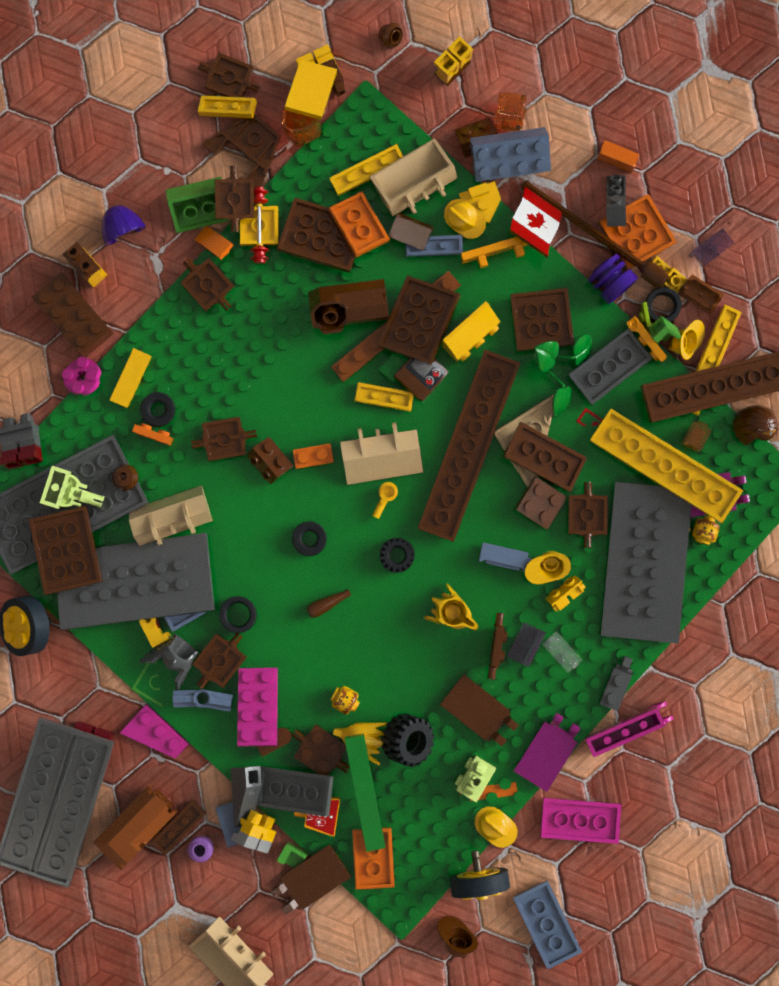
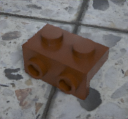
[455,117,498,157]
[247,437,293,484]

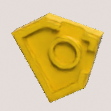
[459,181,501,224]

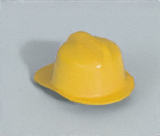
[444,199,486,239]
[668,320,705,360]
[525,551,571,585]
[475,806,518,848]

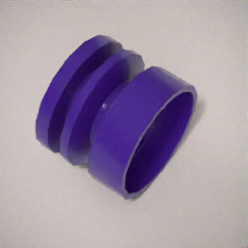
[587,254,639,305]

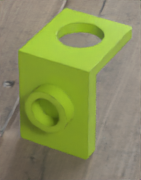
[639,302,654,330]

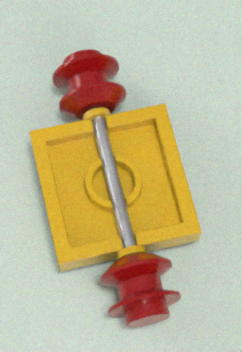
[240,187,279,264]

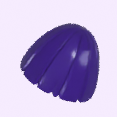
[102,205,146,246]

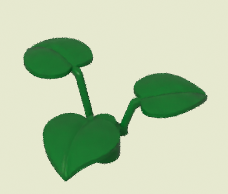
[532,334,592,417]

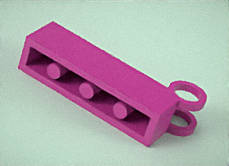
[585,701,674,757]

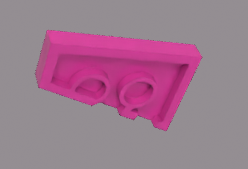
[120,704,189,758]

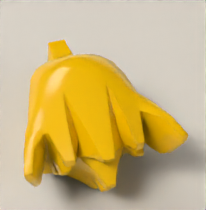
[424,583,479,631]
[333,722,387,765]

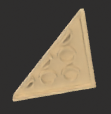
[494,394,554,487]

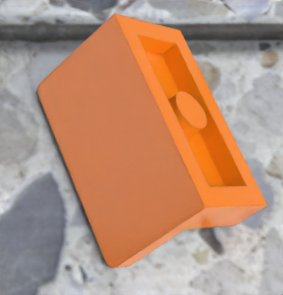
[597,140,640,173]

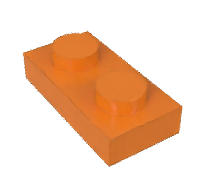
[132,423,173,446]
[293,443,334,469]

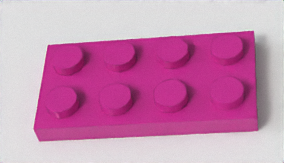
[237,668,278,747]
[540,797,621,844]

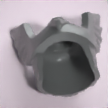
[139,634,198,690]

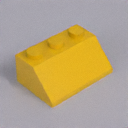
[442,301,500,362]

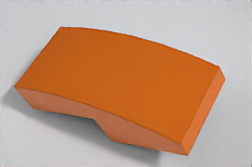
[194,226,233,260]

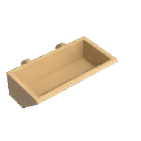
[369,138,457,216]
[340,423,423,485]
[129,486,213,546]
[188,916,273,986]

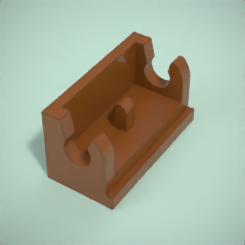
[679,274,724,314]

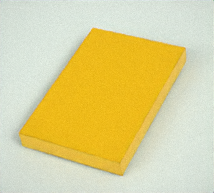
[285,59,337,120]

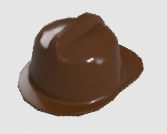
[437,916,478,959]

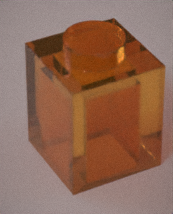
[681,421,712,452]

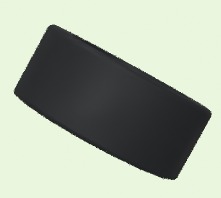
[645,287,682,323]
[219,596,257,633]

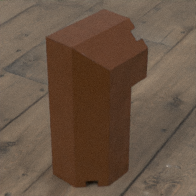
[308,279,389,334]

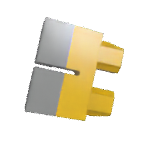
[231,810,277,853]

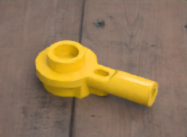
[372,482,398,519]

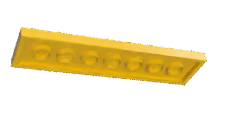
[590,409,743,524]

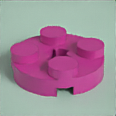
[62,356,101,396]

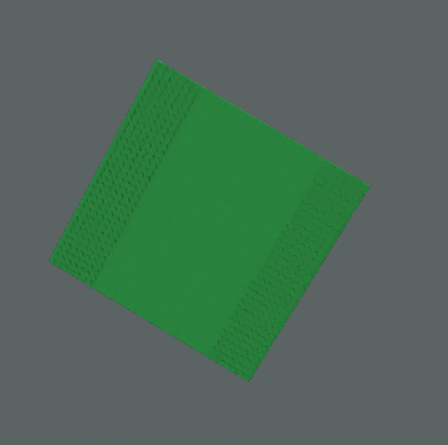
[0,81,779,940]

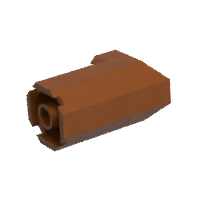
[93,784,178,870]

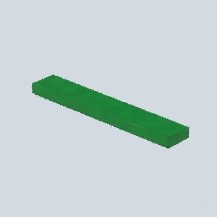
[344,733,386,852]

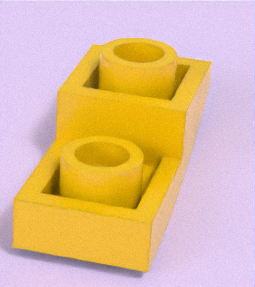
[649,256,687,293]

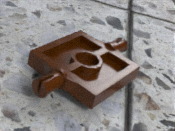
[198,52,260,97]
[214,166,254,232]
[180,258,234,312]
[191,417,257,462]
[568,482,608,548]
[487,613,507,680]
[192,633,247,689]
[292,724,350,776]

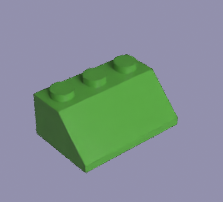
[166,177,230,233]

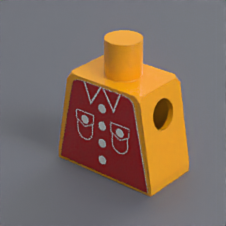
[294,797,340,836]

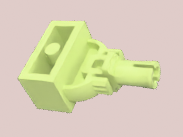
[40,466,105,509]
[455,755,496,803]

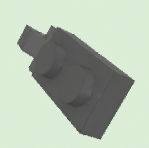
[599,656,633,711]

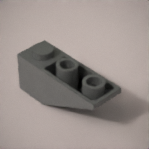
[606,174,626,227]
[231,766,262,827]

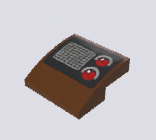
[394,358,448,402]

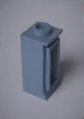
[478,542,531,572]

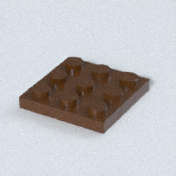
[510,288,574,352]

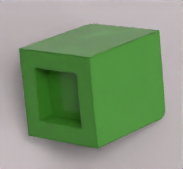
[648,316,681,343]
[277,842,308,868]

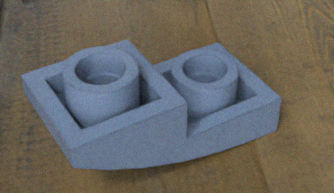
[215,802,242,848]

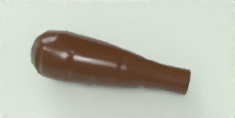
[306,589,351,618]

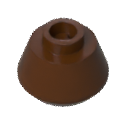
[379,23,403,49]
[112,464,138,491]

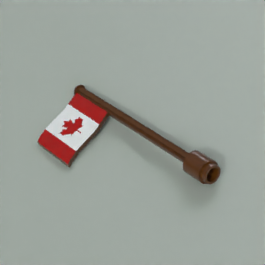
[510,180,669,289]

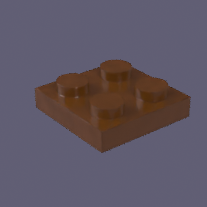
[514,477,567,530]

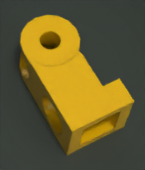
[139,618,172,648]

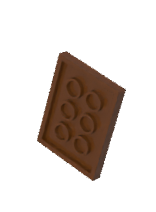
[277,198,355,273]
[378,275,461,366]
[29,506,103,595]

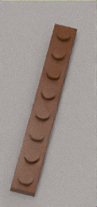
[331,271,461,383]

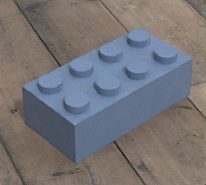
[470,127,551,182]

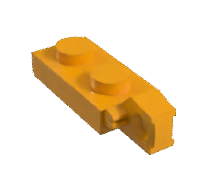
[627,316,667,362]

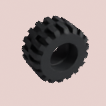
[381,713,434,767]

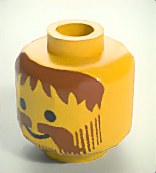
[692,516,720,545]
[330,685,360,715]

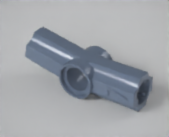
[173,689,233,712]

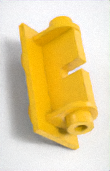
[545,575,586,612]

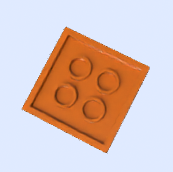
[599,194,677,271]

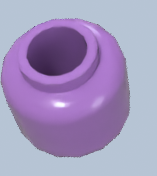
[187,835,214,863]

